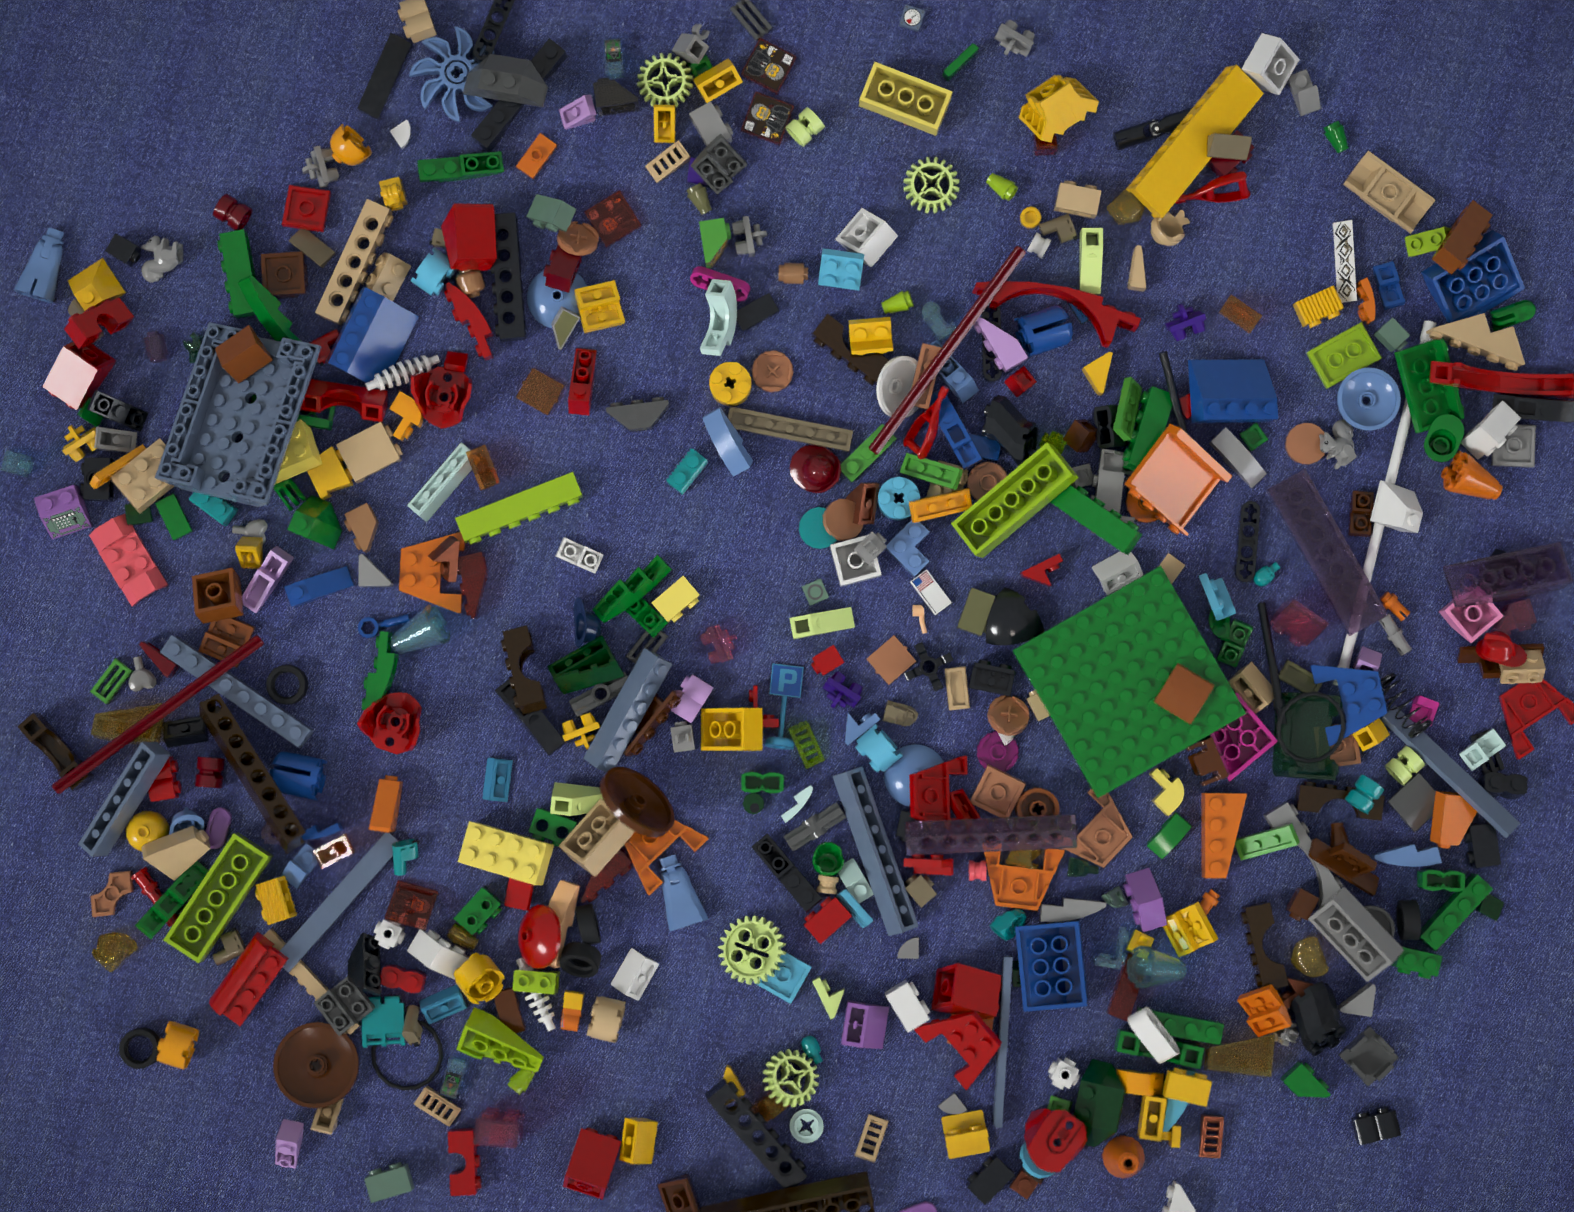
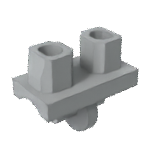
[994,20,1035,57]
[302,146,339,188]
[732,216,767,257]

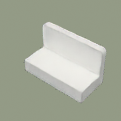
[1092,551,1143,595]
[611,948,659,1001]

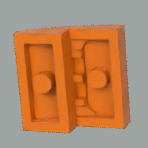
[1237,984,1292,1037]

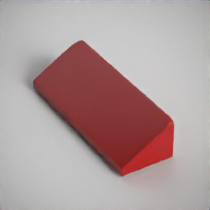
[504,878,534,911]

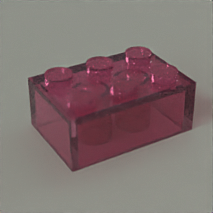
[474,1107,525,1148]

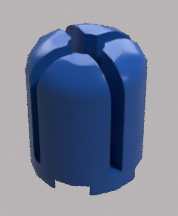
[1014,305,1073,358]
[269,751,327,801]

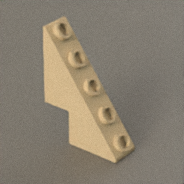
[1426,313,1525,371]

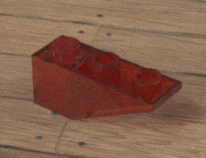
[457,552,489,620]
[581,848,632,903]

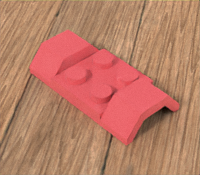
[89,514,168,607]

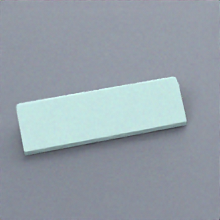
[407,442,480,522]

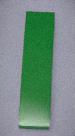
[238,275,302,342]
[592,555,672,623]
[135,861,208,939]

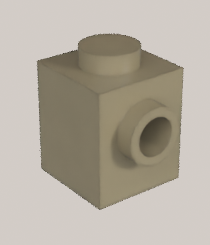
[905,874,937,908]

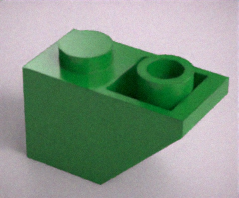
[1280,1061,1331,1098]

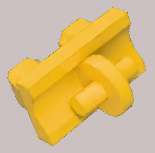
[62,425,97,462]
[562,712,601,750]

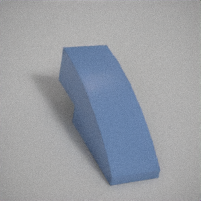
[702,407,753,477]
[1370,843,1442,867]

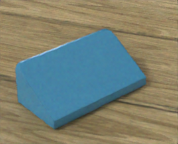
[482,758,513,802]
[419,984,468,1025]

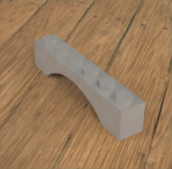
[1263,802,1343,908]

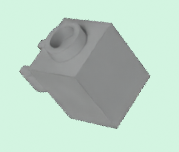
[671,24,709,64]
[854,531,887,565]
[671,721,696,753]

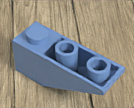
[930,340,979,403]

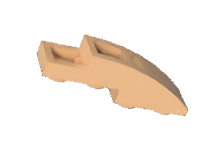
[548,880,580,969]

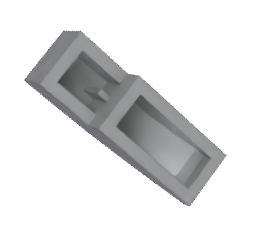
[1209,427,1267,489]
[1039,897,1106,922]

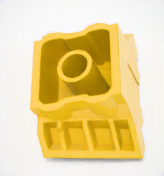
[1019,75,1099,143]

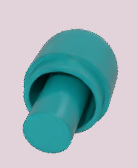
[1253,562,1281,587]
[801,1036,823,1065]

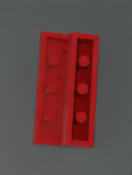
[209,932,289,1026]

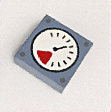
[899,5,925,32]

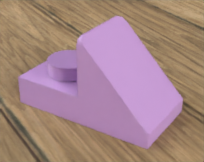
[559,95,597,129]

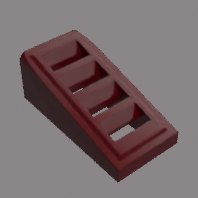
[139,641,180,678]

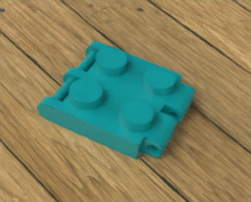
[362,996,406,1048]

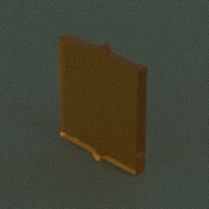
[516,368,564,416]

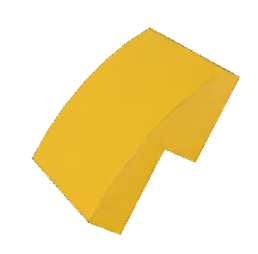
[574,280,625,333]
[1162,901,1218,957]

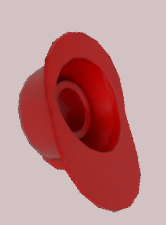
[1476,631,1527,667]

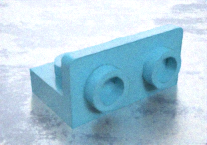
[1199,573,1236,621]

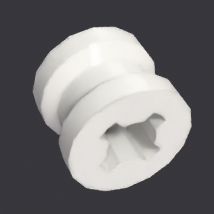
[1027,233,1051,259]

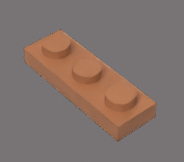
[911,343,941,409]

